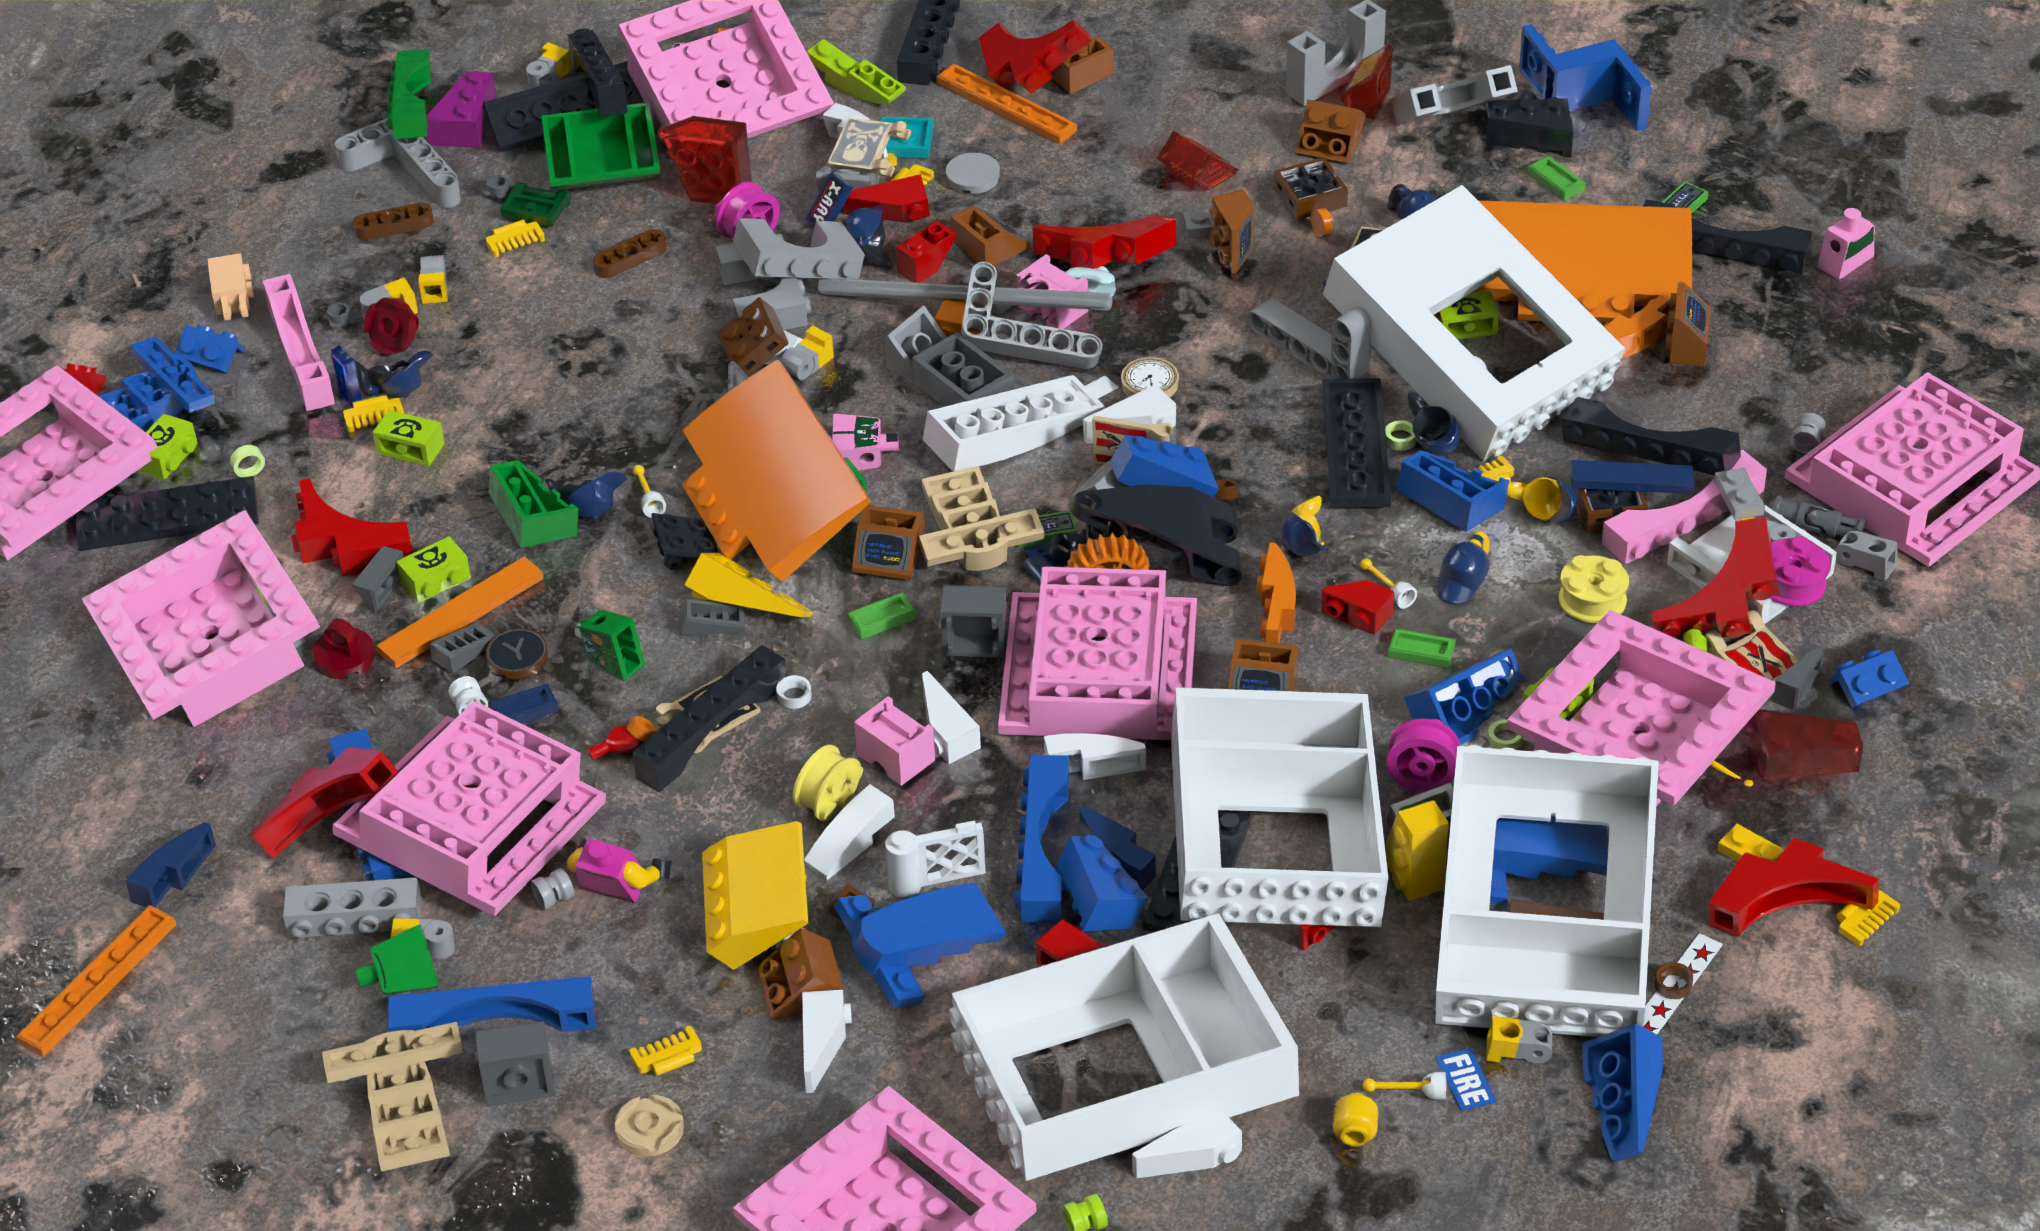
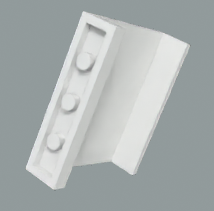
[1667,505,1837,624]

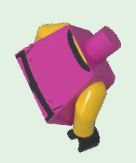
[567,838,672,904]

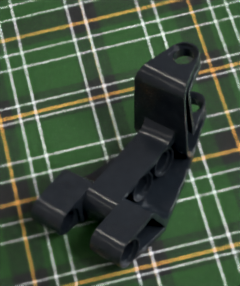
[1047,485,1242,586]

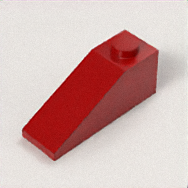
[843,174,931,223]

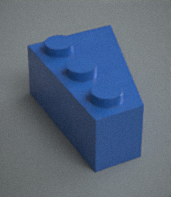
[1110,435,1219,497]
[1397,450,1509,532]
[1055,835,1148,932]

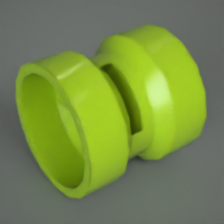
[1061,1194,1108,1231]

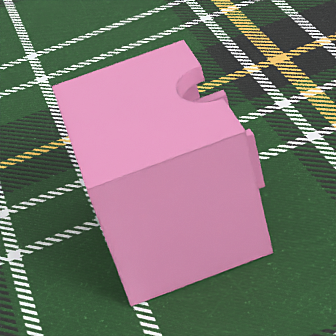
[1017,254,1088,329]
[854,696,935,786]

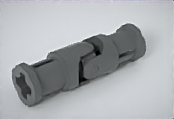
[1772,495,1867,538]

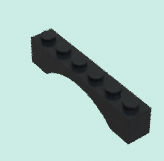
[567,28,628,118]
[1643,199,1813,274]
[1561,397,1741,475]
[633,645,787,793]

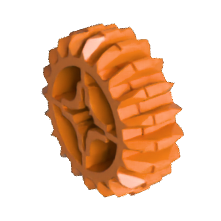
[1067,533,1150,570]

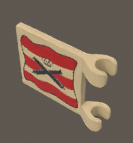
[1705,610,1800,682]

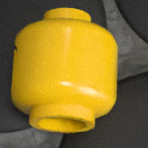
[1332,1093,1379,1146]

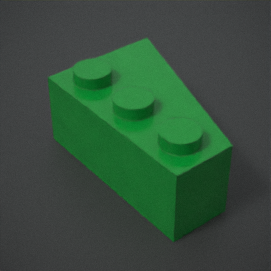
[489,460,579,548]

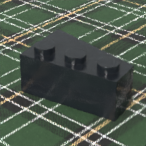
[1484,97,1573,158]

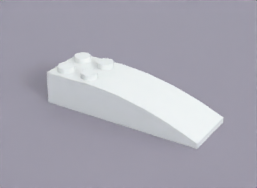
[923,375,1105,472]

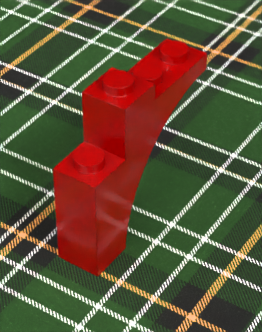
[979,19,1092,94]
[1032,214,1177,269]
[291,478,413,577]
[1652,516,1779,638]
[248,747,399,859]
[1708,838,1879,937]

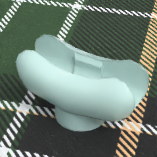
[1065,266,1116,297]

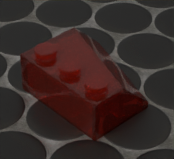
[657,116,752,204]
[1746,709,1864,781]

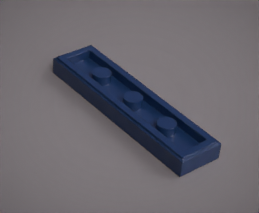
[1570,460,1694,494]

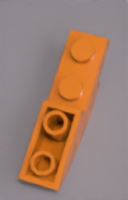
[1603,291,1672,359]
[1256,542,1296,644]

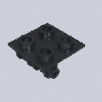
[651,513,718,570]

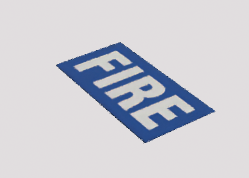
[1436,1048,1497,1111]

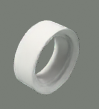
[776,675,812,709]

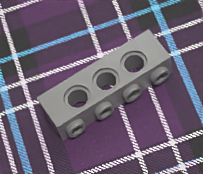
[283,878,422,938]

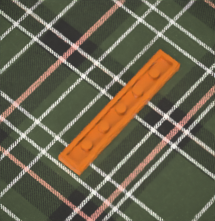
[936,64,1077,144]
[376,556,544,669]
[16,905,176,1057]

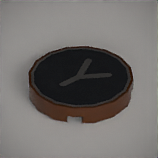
[486,628,548,680]

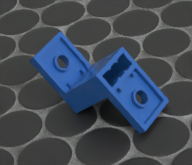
[1519,24,1652,131]

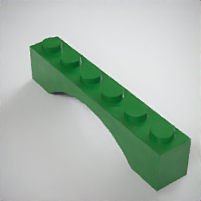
[387,49,432,139]

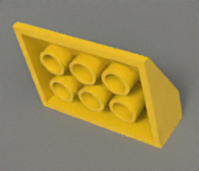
[702,821,808,970]

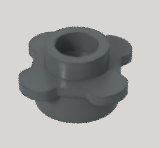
[482,174,515,200]
[323,302,356,329]

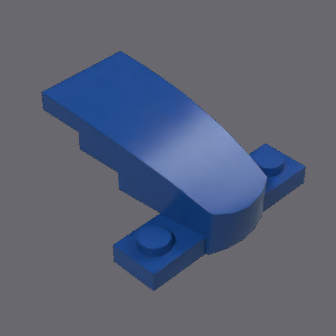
[98,336,215,432]
[1490,816,1609,904]
[834,883,1006,1008]

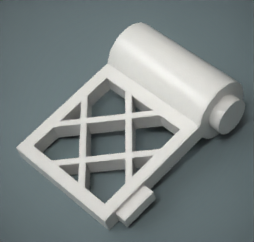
[885,821,986,899]

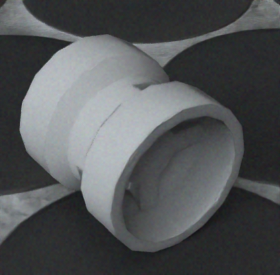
[1790,412,1826,454]
[530,868,575,910]

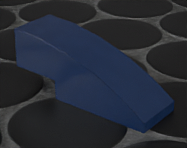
[1079,805,1156,891]
[125,822,216,908]

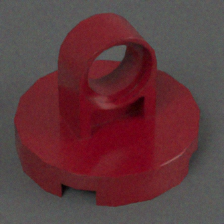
[364,297,419,355]
[312,618,375,680]

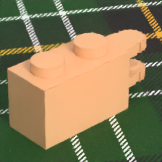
[207,253,254,320]

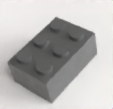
[912,332,1014,407]

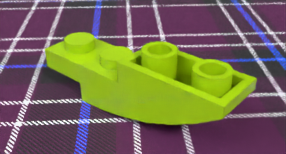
[807,39,906,104]

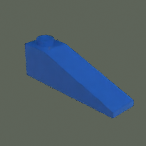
[1404,648,1523,745]
[1582,1023,1663,1162]

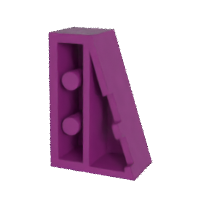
[426,71,497,148]

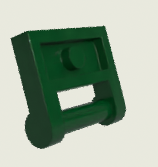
[500,182,571,227]

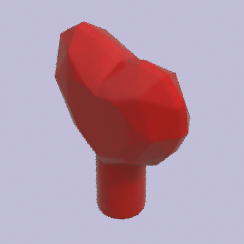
[587,725,641,760]

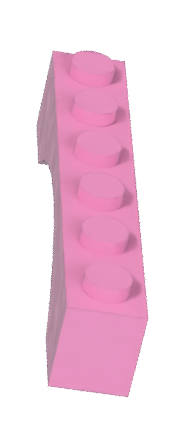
[263,274,335,411]
[1602,450,1767,565]

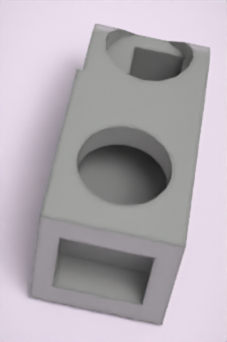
[1834,530,1897,581]

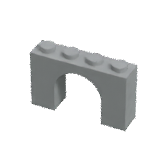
[1286,0,1386,106]
[1390,65,1518,125]
[733,218,865,279]
[716,234,811,330]

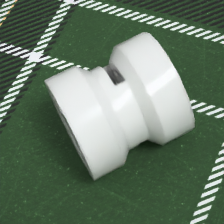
[448,676,488,715]

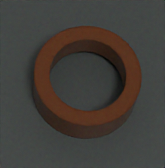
[1655,962,1693,999]

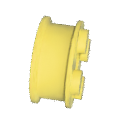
[1558,555,1629,623]
[792,744,863,821]

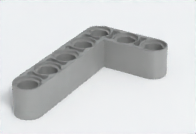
[335,118,461,208]
[960,262,1102,369]
[1246,298,1371,379]

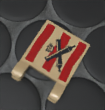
[1092,415,1173,465]

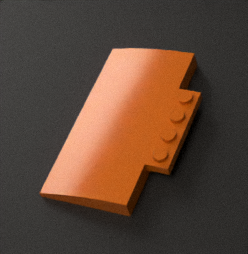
[1472,201,1692,323]
[682,360,872,582]

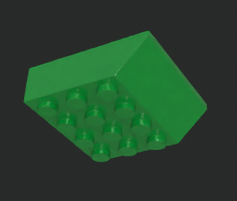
[541,102,661,191]

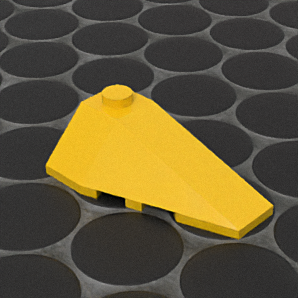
[685,553,813,618]

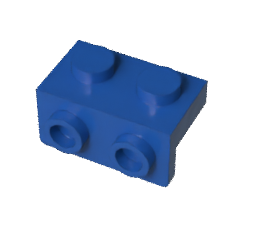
[174,324,245,374]
[1829,649,1909,708]

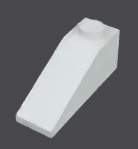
[1083,385,1176,444]
[922,671,981,764]
[802,990,852,1093]
[1132,1112,1242,1178]

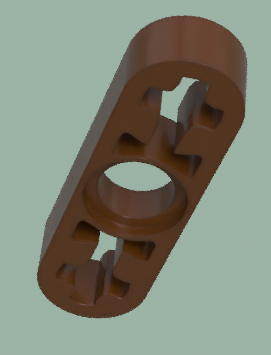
[353,203,434,240]
[593,229,666,278]

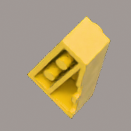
[1385,800,1449,901]

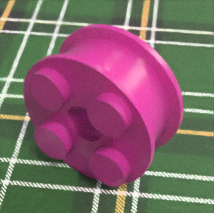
[715,182,780,240]
[1770,536,1830,606]
[1387,719,1460,792]

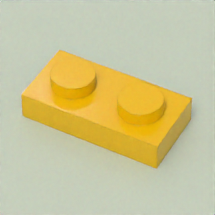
[1718,824,1784,862]

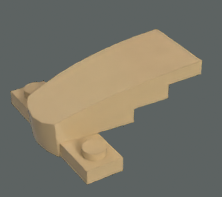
[919,466,1044,571]
[322,1022,464,1172]

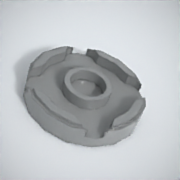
[946,153,1000,194]

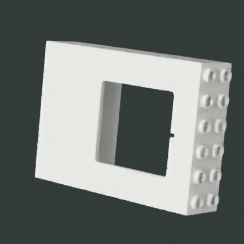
[1323,185,1625,461]
[1171,688,1388,927]
[1435,745,1659,1037]
[949,913,1299,1181]

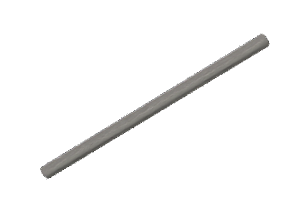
[818,278,1113,310]

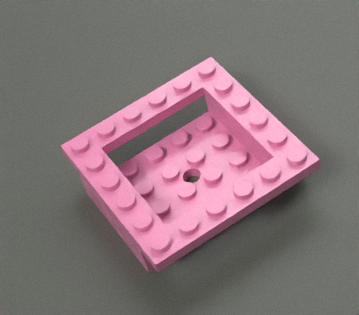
[618,0,834,160]
[0,365,157,561]
[1785,372,2040,567]
[82,510,320,727]
[998,567,1197,740]
[1507,610,1775,806]
[333,701,606,917]
[733,1086,1037,1231]

